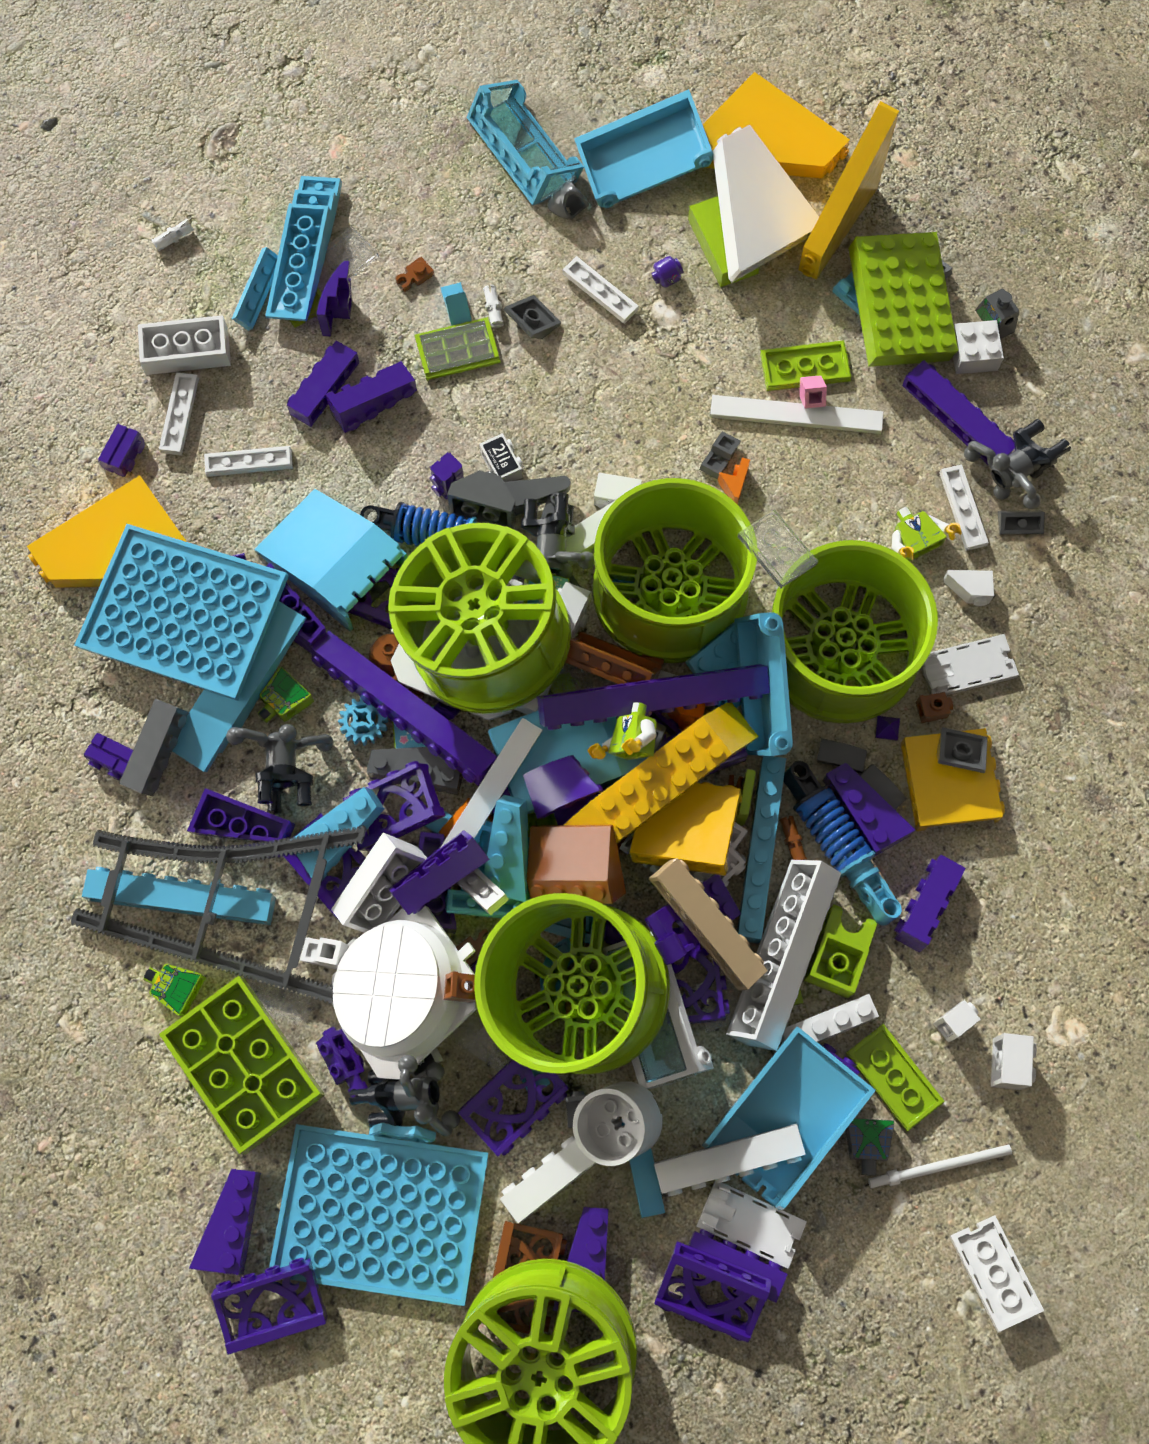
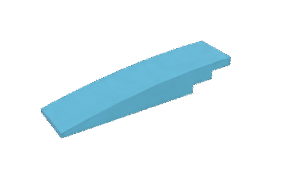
[265,176,342,321]
[172,601,307,772]

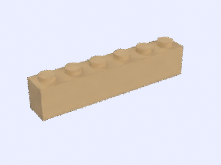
[649,858,768,990]

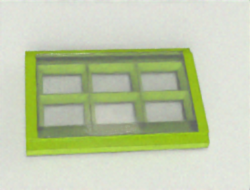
[414,317,500,381]

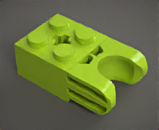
[804,904,877,999]

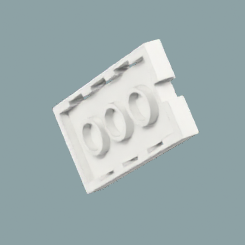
[921,634,1019,695]
[696,1181,807,1269]
[950,1215,1044,1333]

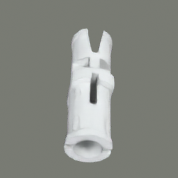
[152,219,194,252]
[483,285,504,328]

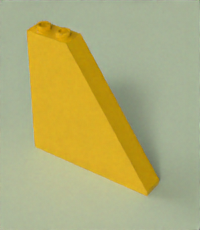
[701,72,850,179]
[798,101,899,280]
[27,475,187,588]

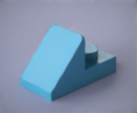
[440,282,472,326]

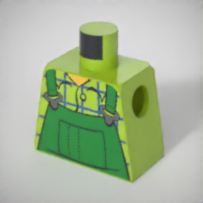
[257,667,314,723]
[143,964,206,1017]

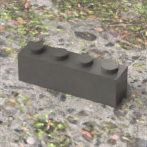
[119,699,189,796]

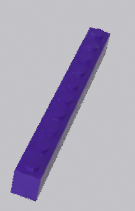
[310,631,497,786]
[537,664,770,730]

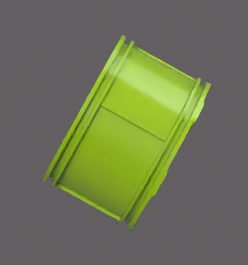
[593,478,757,663]
[388,523,571,714]
[772,540,938,724]
[474,893,670,1074]
[444,1259,637,1444]

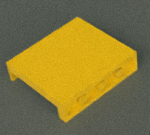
[901,728,1005,831]
[630,782,742,876]

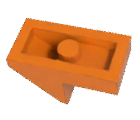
[718,457,750,505]

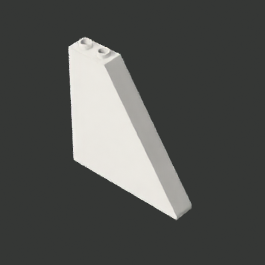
[713,125,819,283]

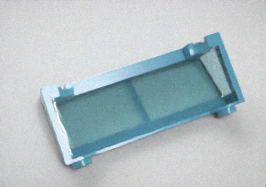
[466,80,584,205]

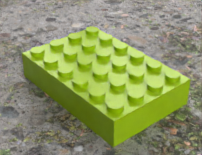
[848,232,958,367]
[159,976,325,1155]

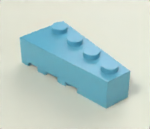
[295,787,385,881]
[484,795,530,902]

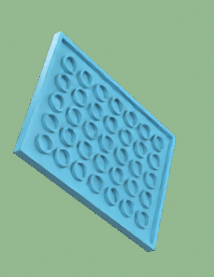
[74,524,289,700]
[269,1124,489,1306]

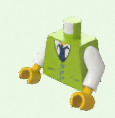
[892,507,962,561]
[587,703,657,760]

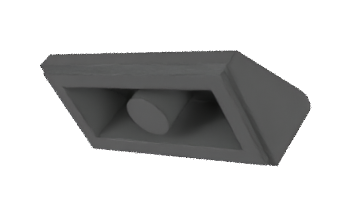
[998,510,1045,534]

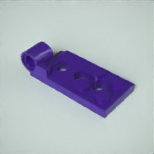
[644,874,741,965]

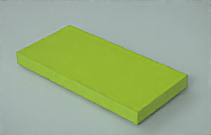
[760,340,851,391]
[845,1024,945,1132]

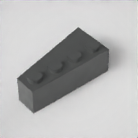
[366,747,463,795]

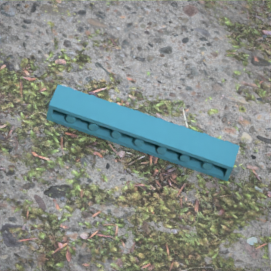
[737,756,786,944]
[82,867,276,925]

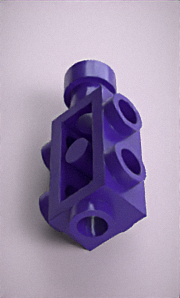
[316,1027,368,1098]

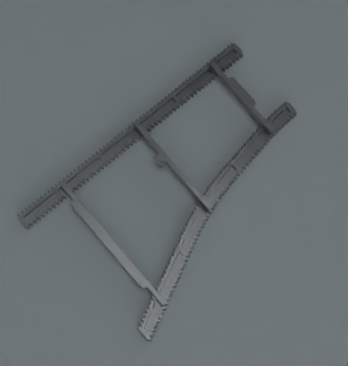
[71,825,366,1005]

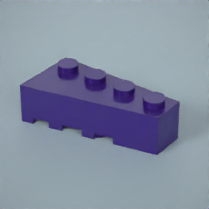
[266,563,326,653]
[823,763,915,857]
[388,830,490,915]
[894,854,966,953]

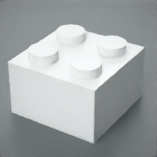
[953,320,1004,374]
[991,1033,1037,1090]

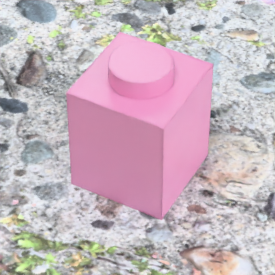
[800,376,827,408]

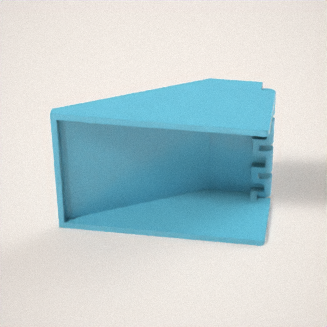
[254,489,408,632]
[488,711,648,814]
[702,1026,876,1210]

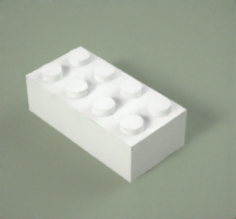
[138,315,231,375]
[331,833,427,933]
[500,1136,596,1224]

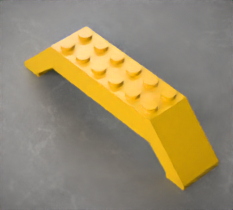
[564,703,759,844]

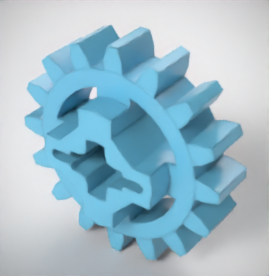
[338,697,388,746]

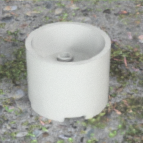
[573,1082,662,1166]

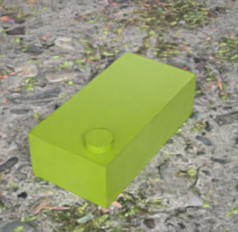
[688,196,760,288]

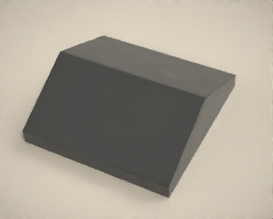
[504,295,561,339]
[937,727,987,773]

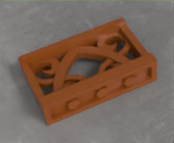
[565,631,662,684]
[493,1221,567,1334]

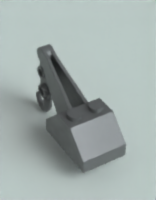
[447,470,571,529]

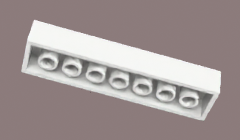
[726,860,841,1051]

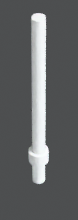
[868,1145,1012,1188]

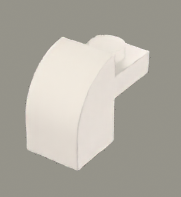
[300,937,349,970]

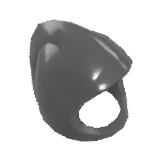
[548,175,589,220]

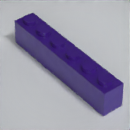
[902,360,1015,466]

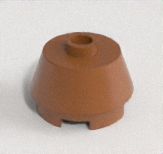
[369,634,399,677]

